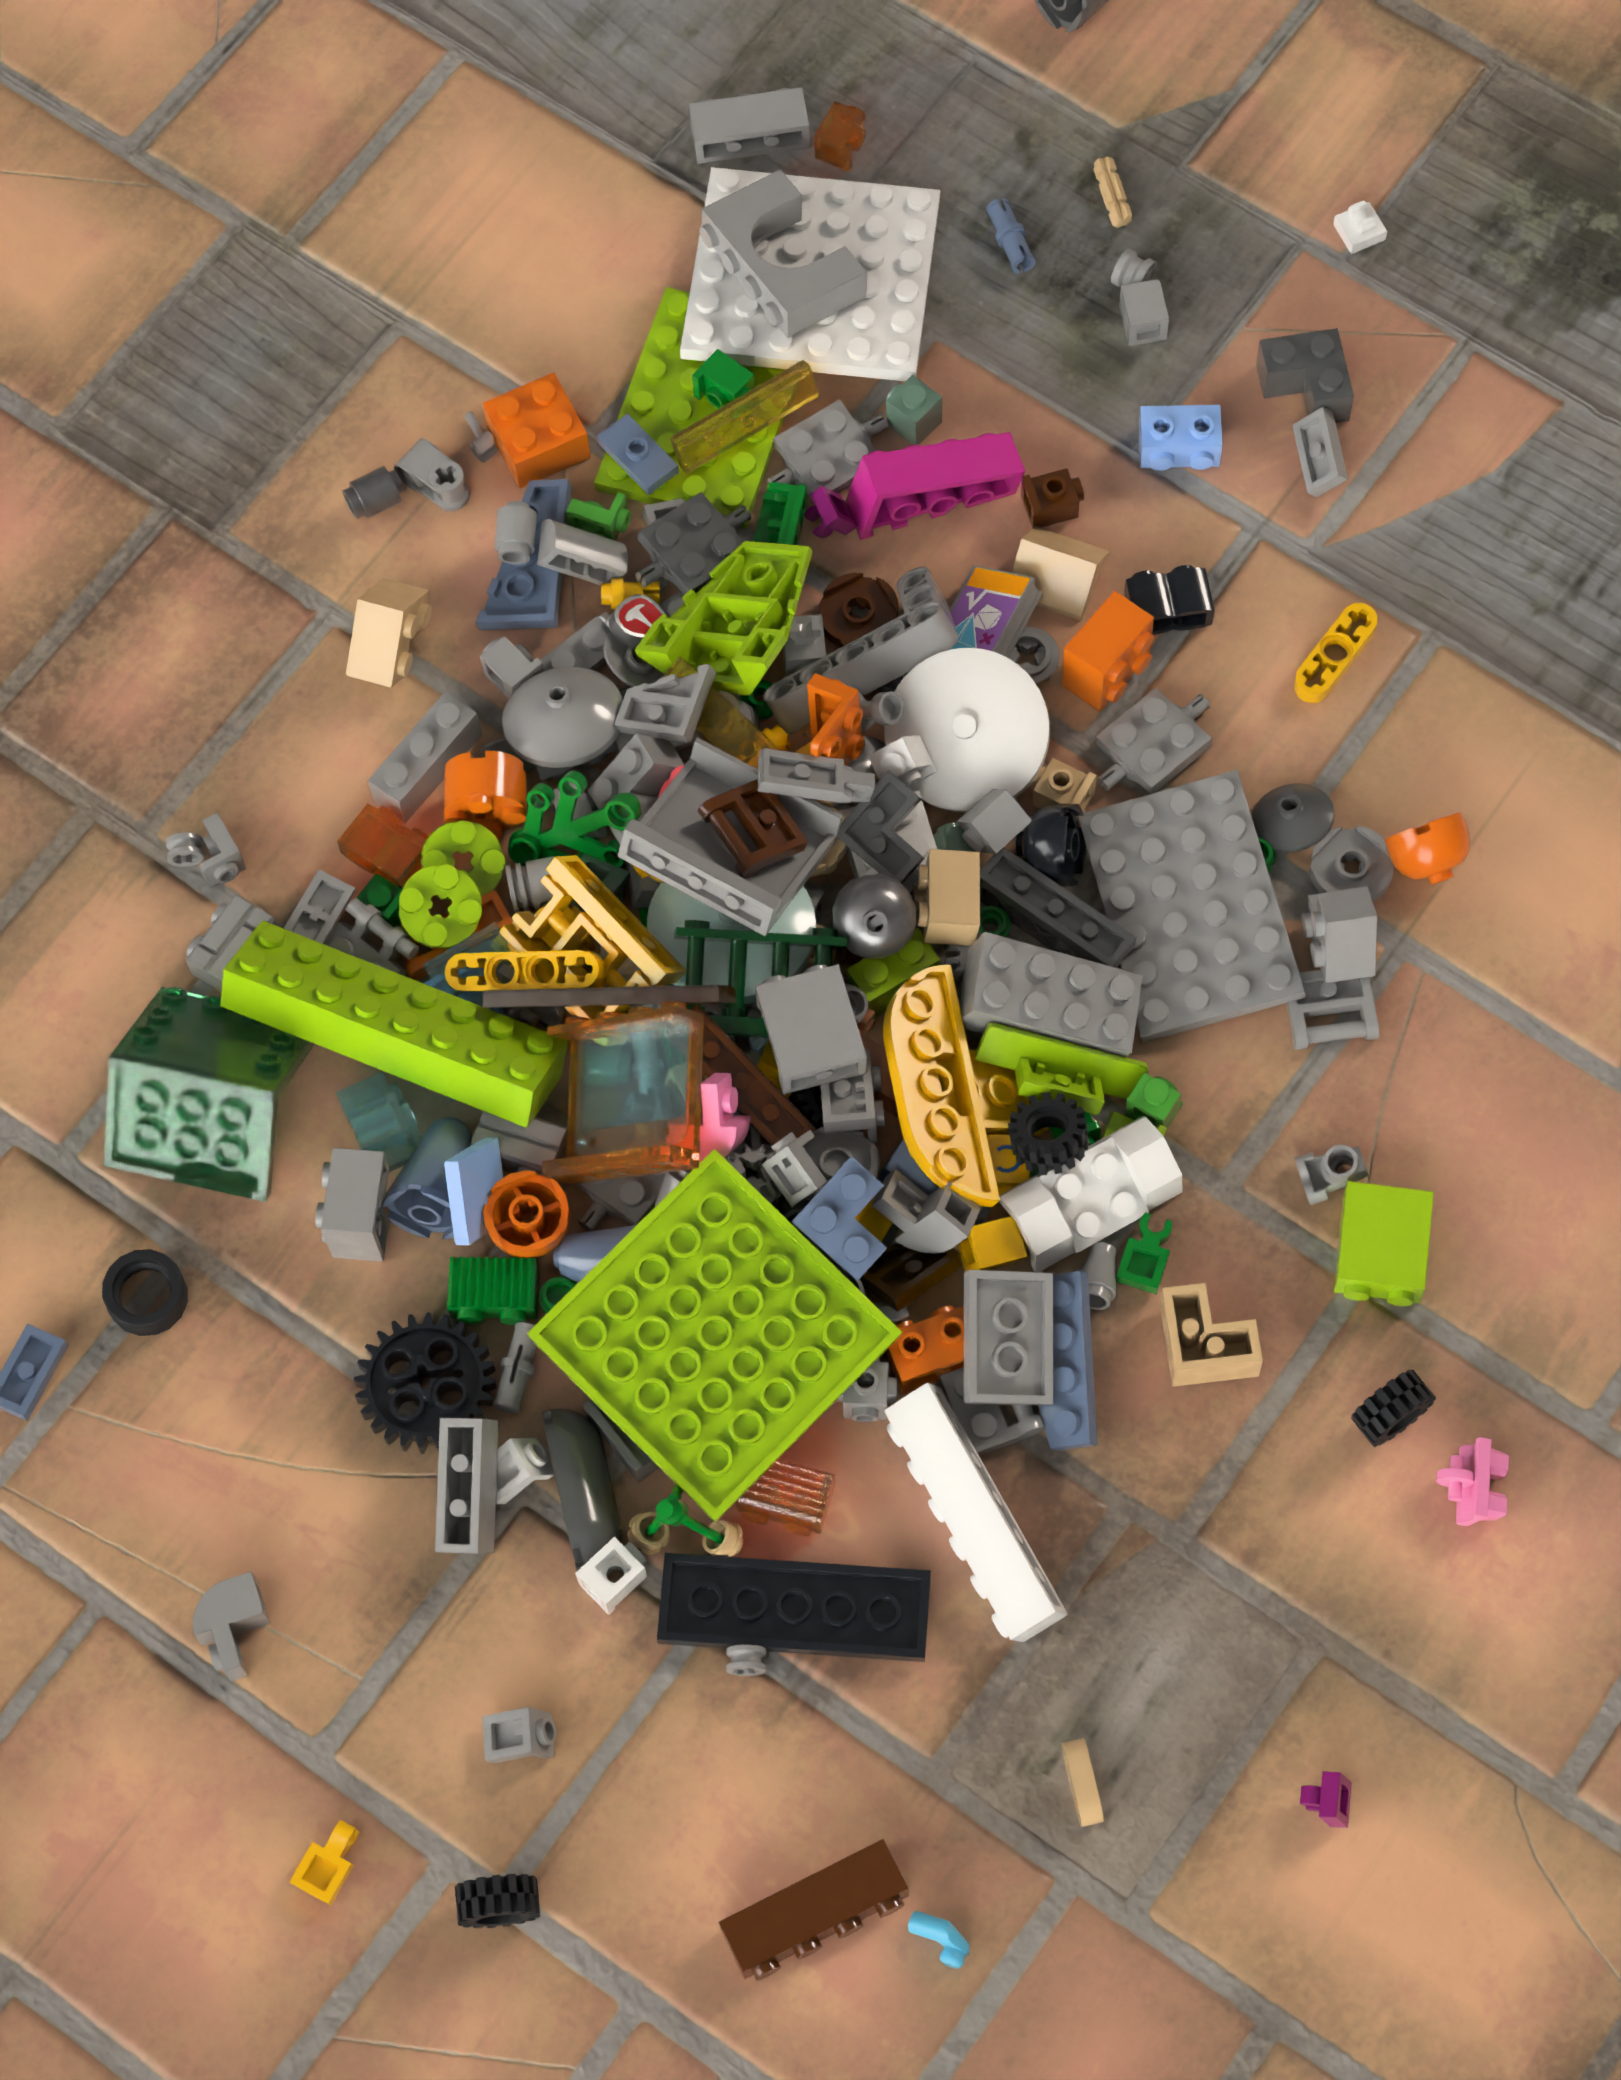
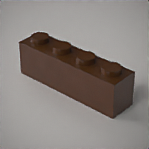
[719,1839,909,1980]

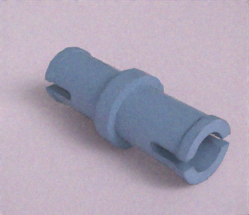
[986,198,1036,274]

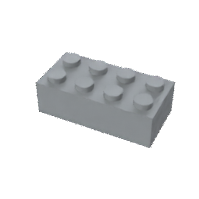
[959,932,1143,1057]

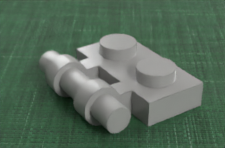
[324,898,419,976]

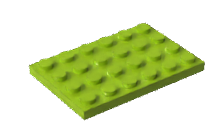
[594,287,801,528]

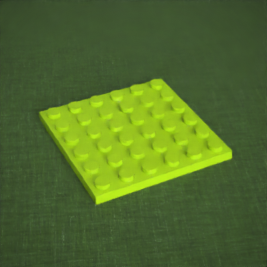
[527,1149,902,1523]

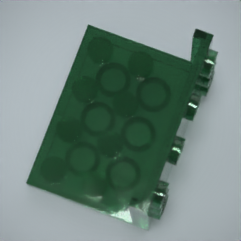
[104,987,314,1202]

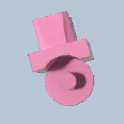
[1436,1437,1509,1526]

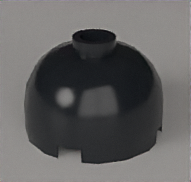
[1016,804,1086,886]

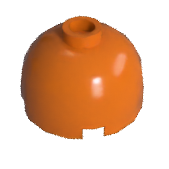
[1384,812,1471,885]
[483,1170,570,1259]

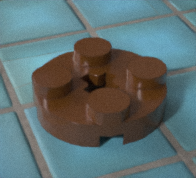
[818,573,899,648]

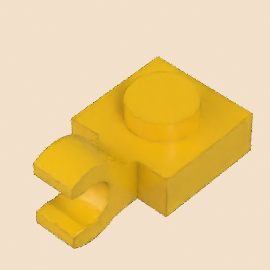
[289,1820,360,1906]

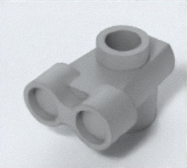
[1294,1145,1369,1205]

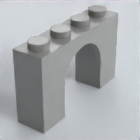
[699,169,867,338]

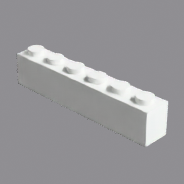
[884,1383,1068,1642]

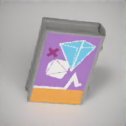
[950,565,1042,658]

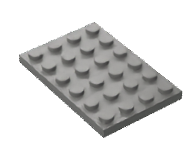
[1078,770,1306,1043]

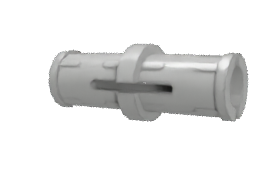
[493,1322,537,1414]

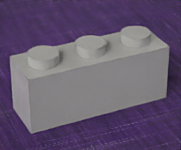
[689,87,810,164]
[367,691,482,824]
[435,1418,498,1554]

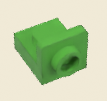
[566,492,631,541]

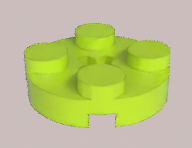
[421,820,505,901]
[399,865,482,949]

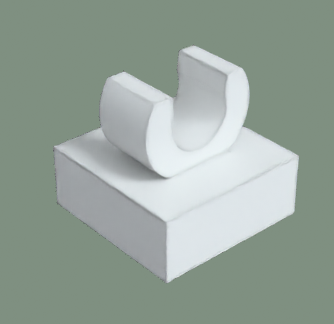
[1333,200,1387,254]

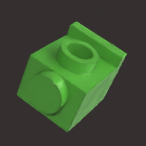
[1125,1073,1183,1129]

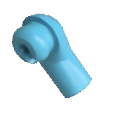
[908,1911,970,1969]

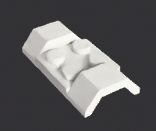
[999,1116,1183,1272]

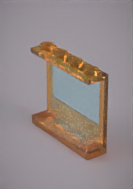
[541,1001,704,1184]

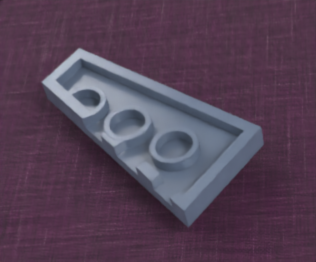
[476,479,572,630]
[1038,1271,1098,1451]

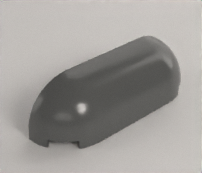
[542,1409,622,1571]

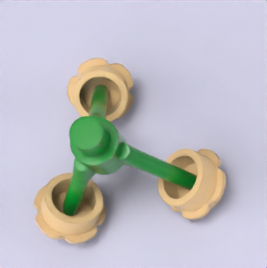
[627,1484,743,1557]

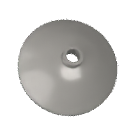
[502,667,623,768]

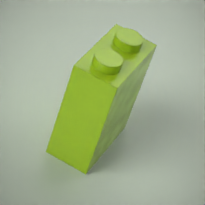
[1334,1181,1434,1306]

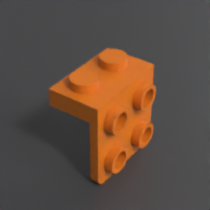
[807,673,865,766]

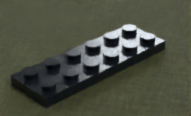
[657,1553,931,1662]

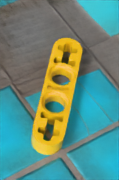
[444,950,606,992]

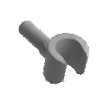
[465,412,498,463]

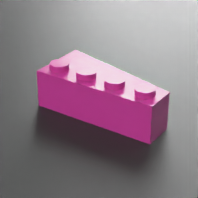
[845,432,1026,540]

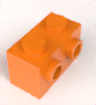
[885,1305,964,1395]

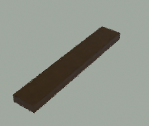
[483,985,736,1008]

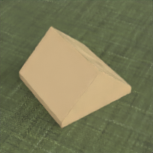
[1012,526,1110,621]

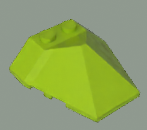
[635,541,813,696]

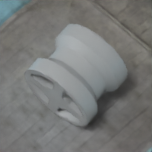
[1111,248,1157,287]

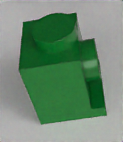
[692,349,756,416]

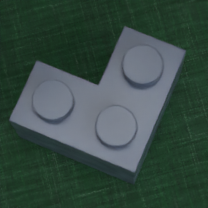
[791,1156,887,1281]

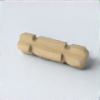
[1093,156,1132,228]

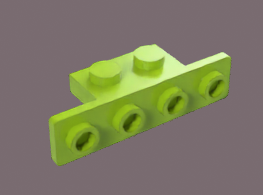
[976,1022,1148,1115]

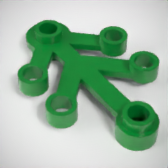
[508,771,641,868]

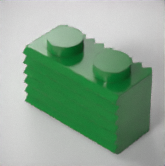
[447,1256,539,1326]

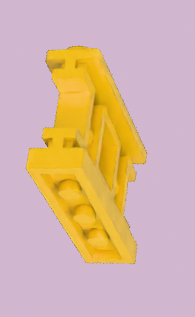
[499,855,686,1047]

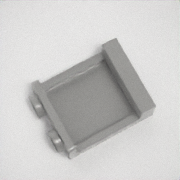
[755,964,867,1094]

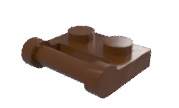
[698,779,808,878]

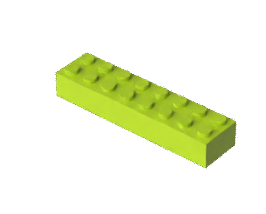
[220,920,568,1128]

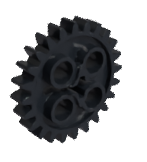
[354,1312,497,1454]

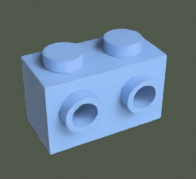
[1139,405,1222,471]

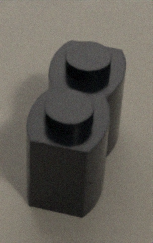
[1124,565,1215,635]

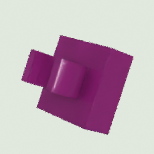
[803,486,858,539]
[1300,1771,1352,1828]

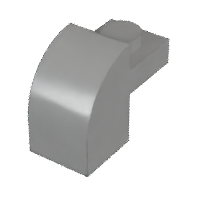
[872,1169,981,1253]
[193,1572,270,1682]

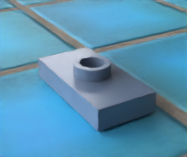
[597,413,679,495]

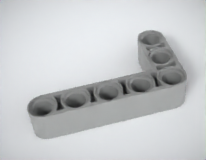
[763,567,959,733]

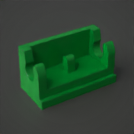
[753,482,807,545]

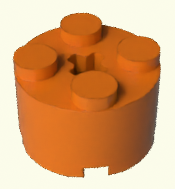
[444,751,527,839]

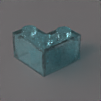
[336,1072,422,1172]

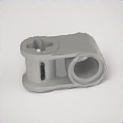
[394,438,470,511]

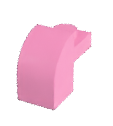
[671,1073,750,1168]

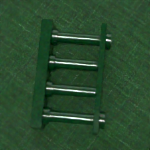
[669,920,848,1038]

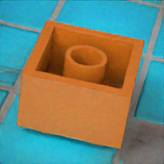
[482,372,591,489]
[1062,590,1154,712]

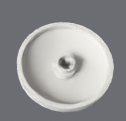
[884,648,1050,814]

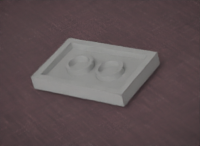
[964,1270,1053,1406]

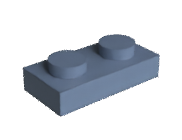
[0,1324,69,1421]

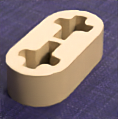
[1061,1738,1104,1827]

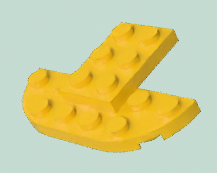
[883,965,1049,1207]

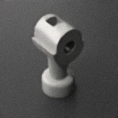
[859,691,904,733]

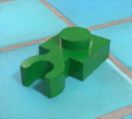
[1116,1212,1172,1295]

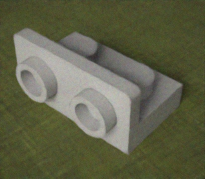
[821,1049,885,1142]

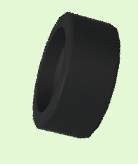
[102,1249,188,1336]

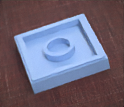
[444,1137,503,1245]

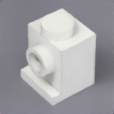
[868,735,938,787]
[575,1537,647,1615]

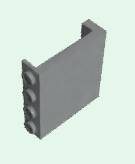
[617,737,843,936]

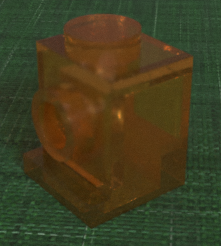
[814,101,866,172]

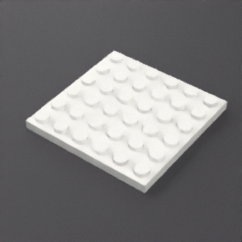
[680,167,940,381]

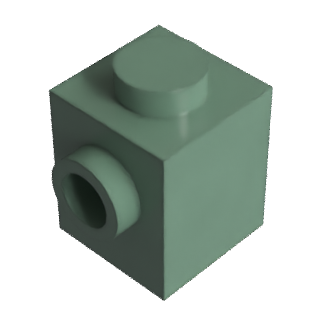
[886,374,942,445]

